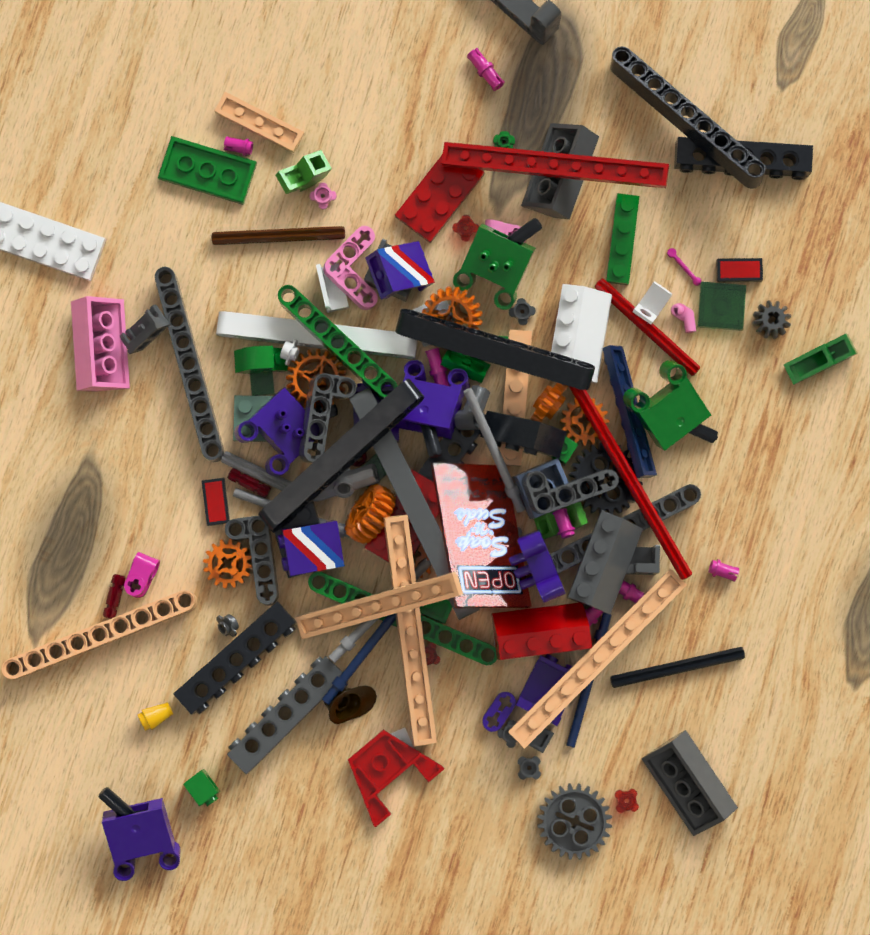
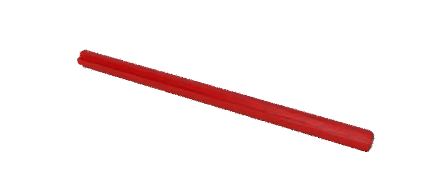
[569,386,692,580]

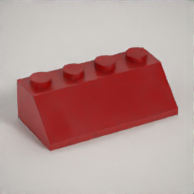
[491,603,592,660]

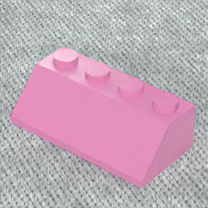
[71,296,130,391]

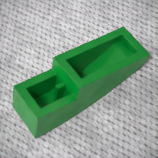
[783,333,858,385]

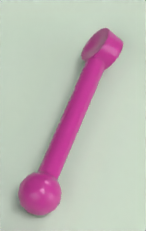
[667,248,701,286]

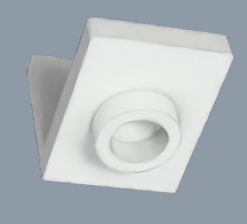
[633,281,672,324]

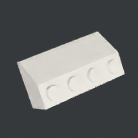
[551,284,612,383]

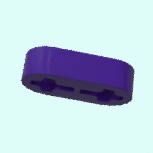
[482,692,516,732]

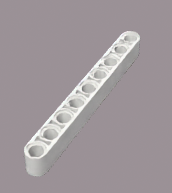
[216,311,417,359]

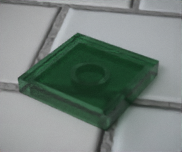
[697,282,746,331]

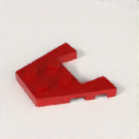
[348,729,444,827]

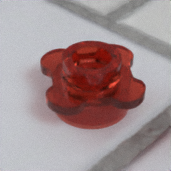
[452,215,479,242]
[425,643,440,666]
[615,789,639,813]

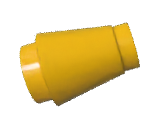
[137,702,173,731]

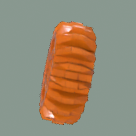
[422,286,483,330]
[286,349,347,409]
[345,484,396,544]

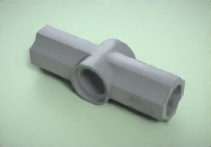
[313,464,380,502]

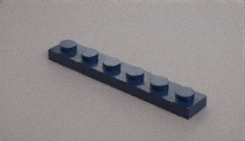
[602,345,657,478]

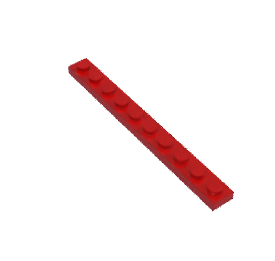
[441,142,669,189]

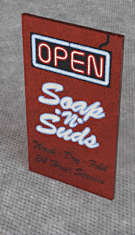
[431,463,532,609]

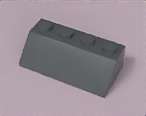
[521,123,599,220]
[567,510,643,615]
[641,730,738,836]

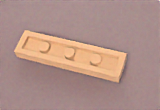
[215,92,304,153]

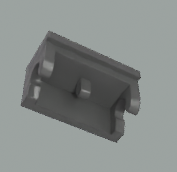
[120,305,170,354]

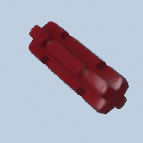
[227,468,271,498]
[103,574,126,619]

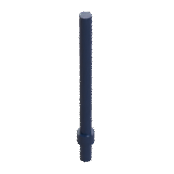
[566,612,612,748]
[322,613,396,705]

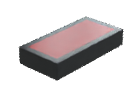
[716,258,763,282]
[202,478,230,526]

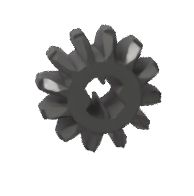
[752,300,791,339]

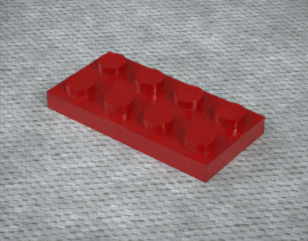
[395,155,485,243]
[364,470,451,563]

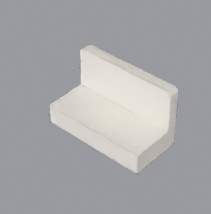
[316,263,349,313]

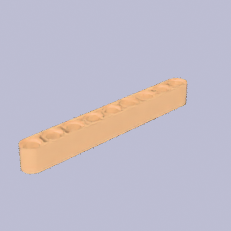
[2,590,198,679]

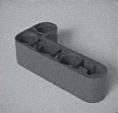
[299,373,356,463]
[522,469,619,514]
[225,516,279,605]

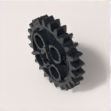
[569,442,643,514]

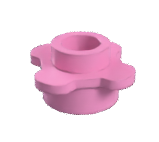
[310,182,337,209]

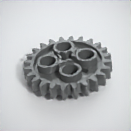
[537,783,612,860]

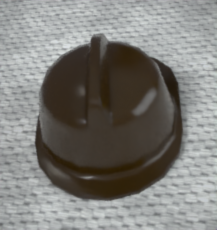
[324,685,377,724]

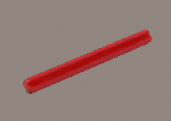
[595,278,700,376]

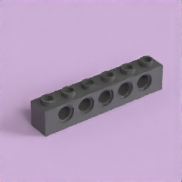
[227,656,343,774]

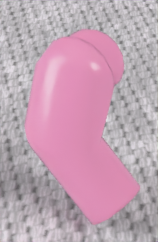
[671,303,696,333]

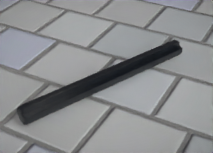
[610,647,745,688]

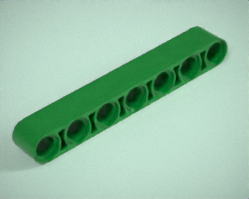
[278,285,397,400]

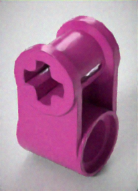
[124,552,160,598]

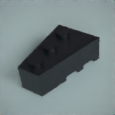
[480,411,567,458]

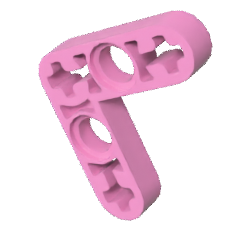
[323,226,378,310]

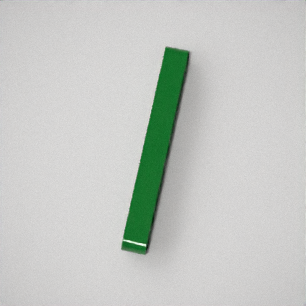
[308,572,497,665]

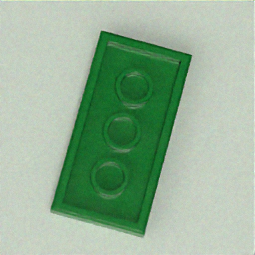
[158,136,257,205]

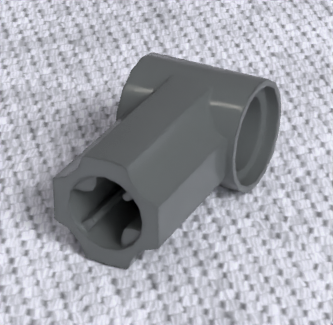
[454,385,490,430]

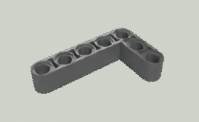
[491,0,561,45]

